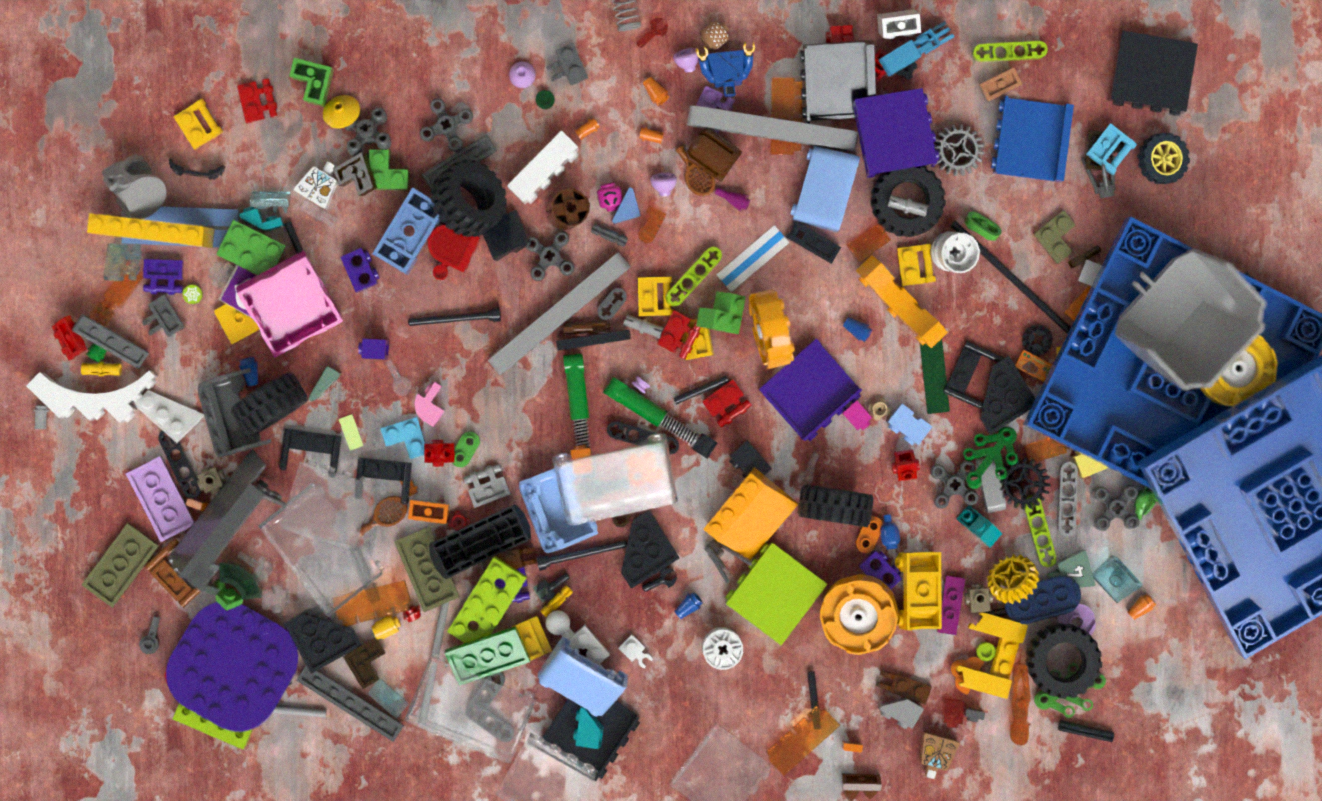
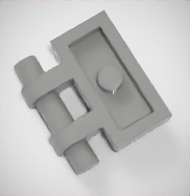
[463,464,511,508]

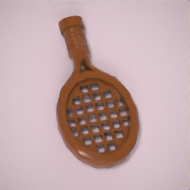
[675,145,716,197]
[356,496,407,537]

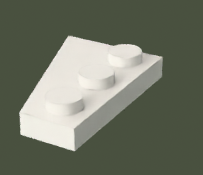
[135,390,204,443]

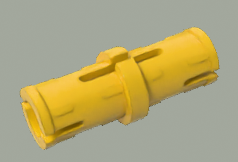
[81,361,122,377]

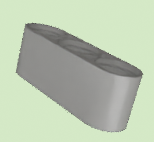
[975,457,1006,514]

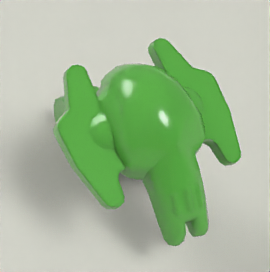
[1134,486,1158,520]

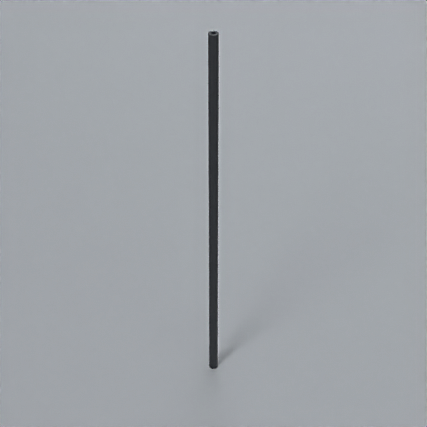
[950,220,1071,334]

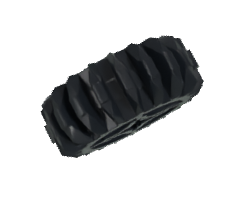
[999,458,1051,510]

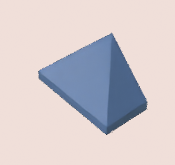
[612,187,641,224]

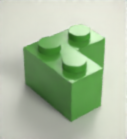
[289,58,334,107]
[369,150,410,191]
[696,291,746,334]

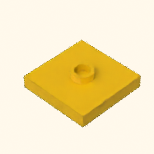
[214,304,260,345]

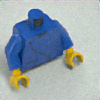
[695,41,755,97]

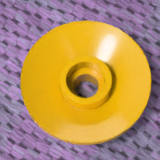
[323,95,360,128]

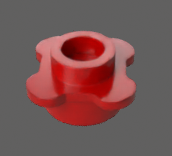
[448,511,471,531]
[402,605,421,622]

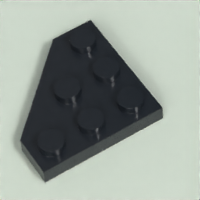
[979,355,1036,435]
[621,510,680,589]
[283,613,361,674]

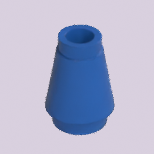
[843,317,873,342]
[239,357,259,386]
[674,592,703,619]

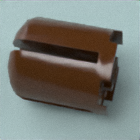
[687,129,742,182]
[546,188,590,230]

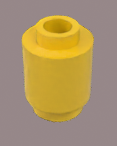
[371,614,401,640]

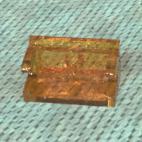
[846,224,891,263]

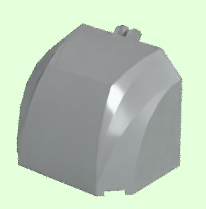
[1115,249,1265,390]

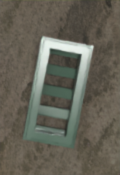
[308,366,342,402]

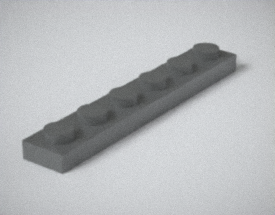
[296,666,404,742]

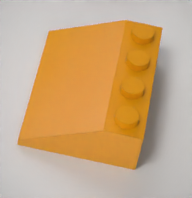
[703,467,799,560]

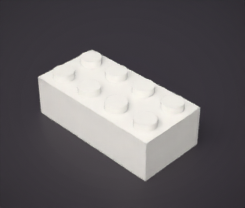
[507,131,579,205]

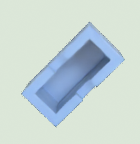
[886,403,932,445]

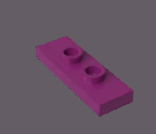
[937,575,965,635]

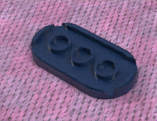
[1005,575,1081,624]

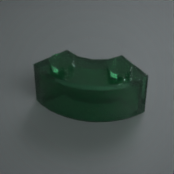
[219,562,264,600]

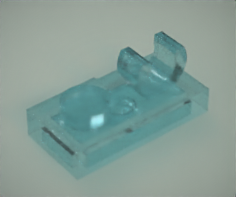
[250,191,291,213]

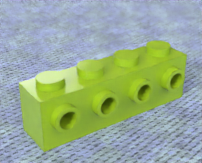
[173,703,254,750]

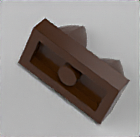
[842,774,882,801]

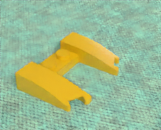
[956,612,1028,699]

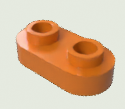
[856,516,883,553]

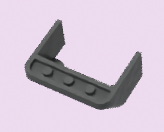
[198,368,271,457]

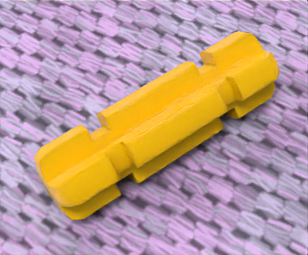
[541,585,573,617]

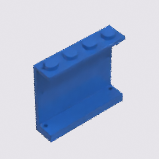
[991,96,1074,183]

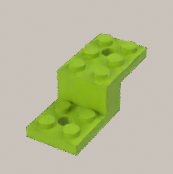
[447,556,527,643]

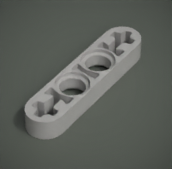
[1057,462,1078,536]

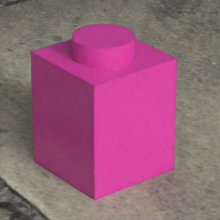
[842,400,872,431]

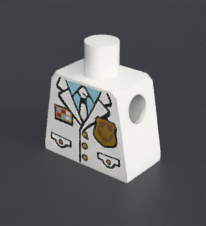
[293,161,338,210]

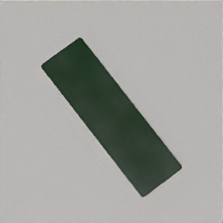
[920,339,950,414]

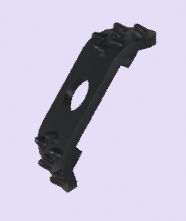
[169,158,226,180]

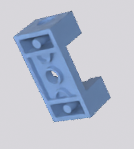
[372,188,441,275]

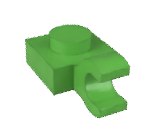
[213,579,243,611]

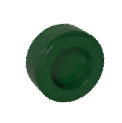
[536,90,555,110]

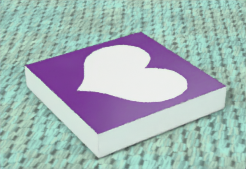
[219,265,256,318]

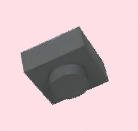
[963,707,985,722]

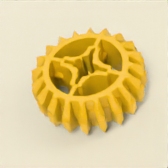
[987,554,1039,604]

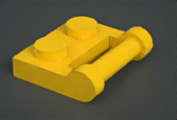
[174,99,223,150]
[897,244,936,286]
[638,277,673,316]

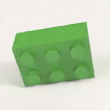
[216,220,286,275]

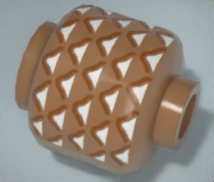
[700,21,729,49]

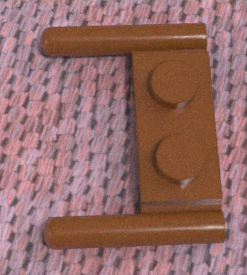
[144,538,213,608]

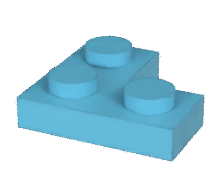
[380,417,426,459]

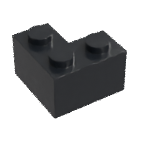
[729,440,772,478]

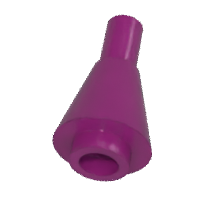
[715,187,750,212]

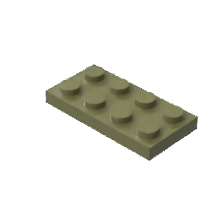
[82,523,159,608]
[394,526,460,612]

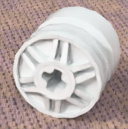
[931,231,980,273]
[702,627,743,670]

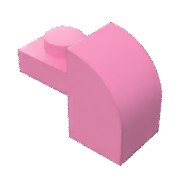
[415,382,445,427]

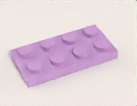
[126,456,195,542]

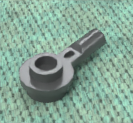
[139,616,161,654]

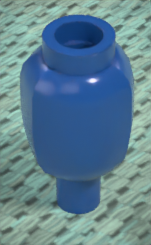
[881,514,900,550]

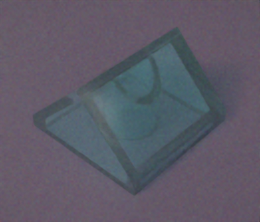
[1092,555,1143,603]

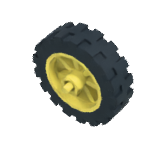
[1137,133,1190,184]

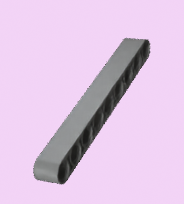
[687,106,858,152]
[488,252,631,375]

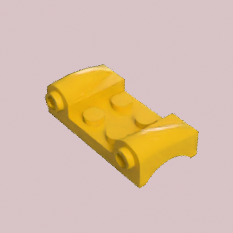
[895,551,942,630]

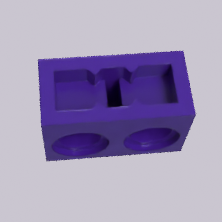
[340,248,380,293]
[358,339,389,360]
[858,550,902,589]

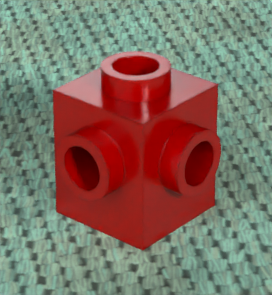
[424,439,455,467]
[891,449,920,481]

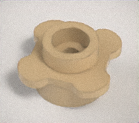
[868,398,891,421]

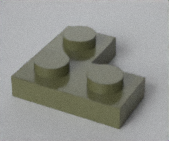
[1033,210,1076,264]

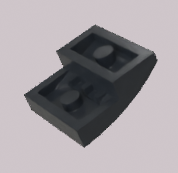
[483,210,531,261]

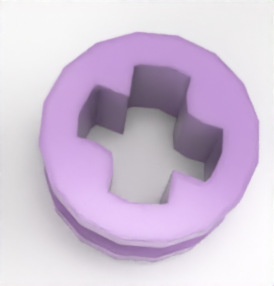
[632,376,650,394]

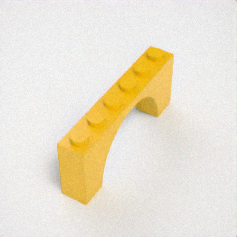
[87,213,215,248]

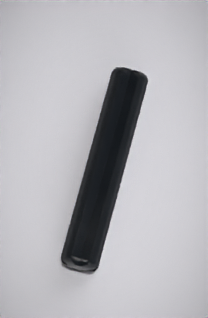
[1058,720,1115,742]

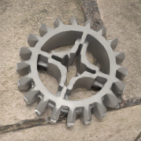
[934,124,984,176]

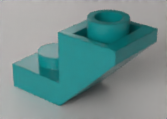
[239,206,285,232]

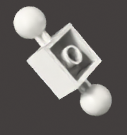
[546,610,617,674]

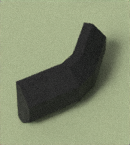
[429,504,531,579]

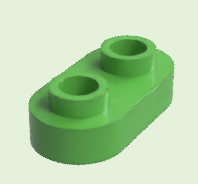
[964,211,1001,241]
[452,432,480,468]

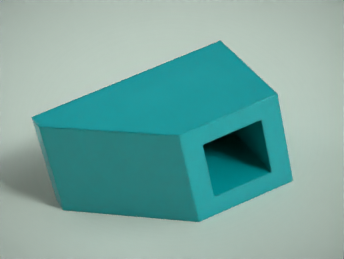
[957,505,1002,548]
[573,707,604,749]

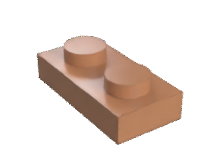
[979,68,1023,102]

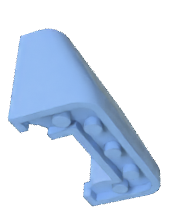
[790,146,860,233]
[519,462,598,553]
[538,636,628,717]

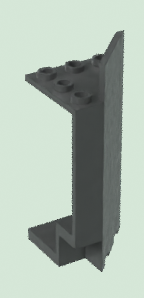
[167,449,286,596]

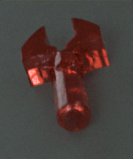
[637,18,668,48]

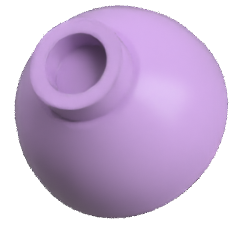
[673,48,699,72]
[509,61,536,88]
[650,172,677,196]

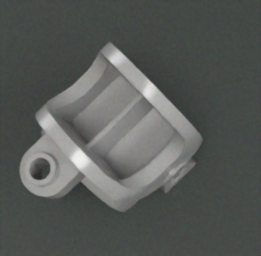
[102,154,166,219]

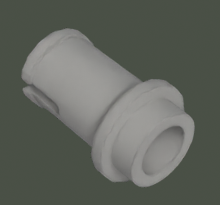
[33,405,49,429]

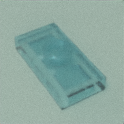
[368,678,409,718]

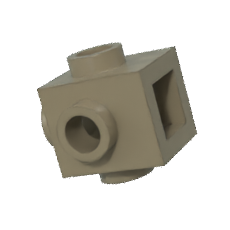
[197,466,226,495]
[964,584,993,613]

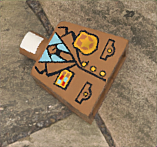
[919,731,960,779]

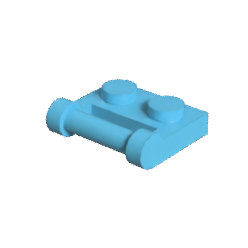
[1086,123,1137,175]

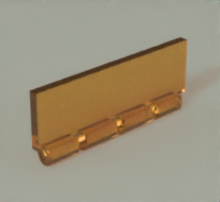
[771,78,802,155]
[333,580,411,626]
[766,706,840,776]

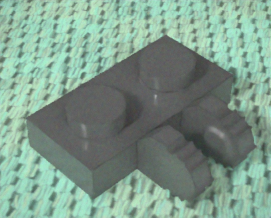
[546,43,588,86]
[142,295,185,337]

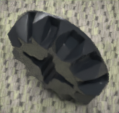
[1022,325,1053,355]

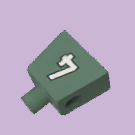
[1047,549,1096,588]

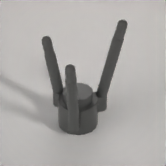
[1081,156,1116,198]
[704,540,752,583]

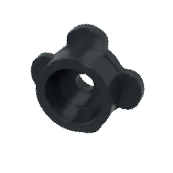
[896,62,917,80]

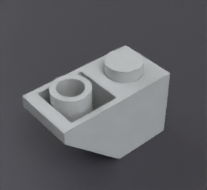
[877,697,924,729]

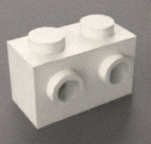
[877,9,921,39]

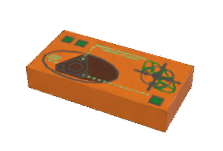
[1015,350,1052,382]

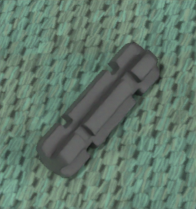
[591,224,628,247]

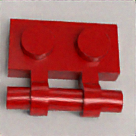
[237,78,278,124]
[657,310,701,359]
[51,315,87,361]
[702,379,752,428]

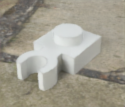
[618,634,653,668]

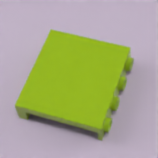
[725,542,827,645]

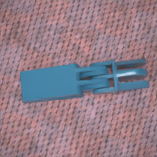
[878,21,955,77]

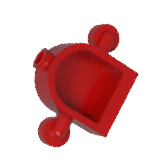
[427,225,481,280]

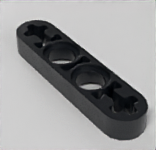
[556,330,631,351]
[607,421,679,455]
[158,431,202,499]

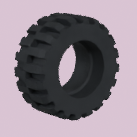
[431,159,507,237]
[870,166,946,237]
[231,372,308,437]
[797,484,874,527]
[1026,623,1103,699]

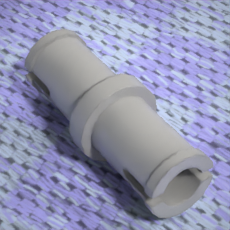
[887,195,928,217]
[623,314,663,338]

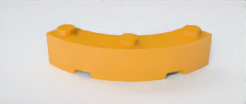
[856,255,948,348]

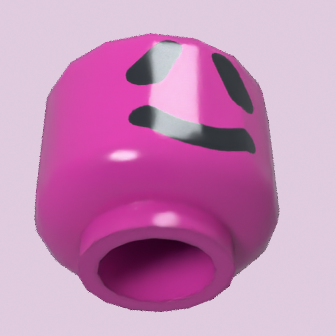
[597,182,623,212]

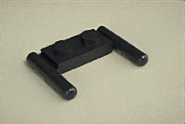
[943,341,1004,409]
[279,428,342,478]
[355,457,412,505]

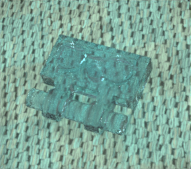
[103,243,142,281]

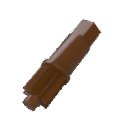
[563,321,610,335]

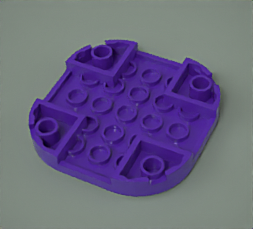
[166,602,299,732]

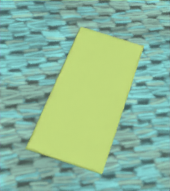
[339,414,363,451]

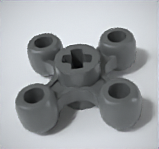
[420,98,474,152]
[344,107,392,156]
[526,231,575,281]
[930,461,979,509]
[1092,485,1140,531]

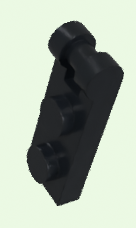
[785,221,841,264]

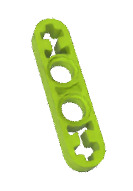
[972,41,1048,62]
[665,247,722,306]
[1024,495,1057,567]

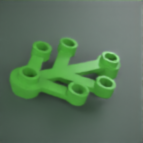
[1034,663,1106,718]

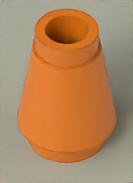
[643,77,669,106]
[1127,593,1156,620]

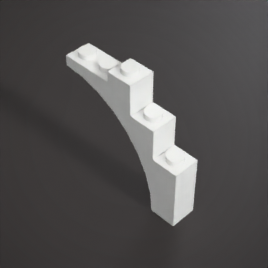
[27,371,158,423]

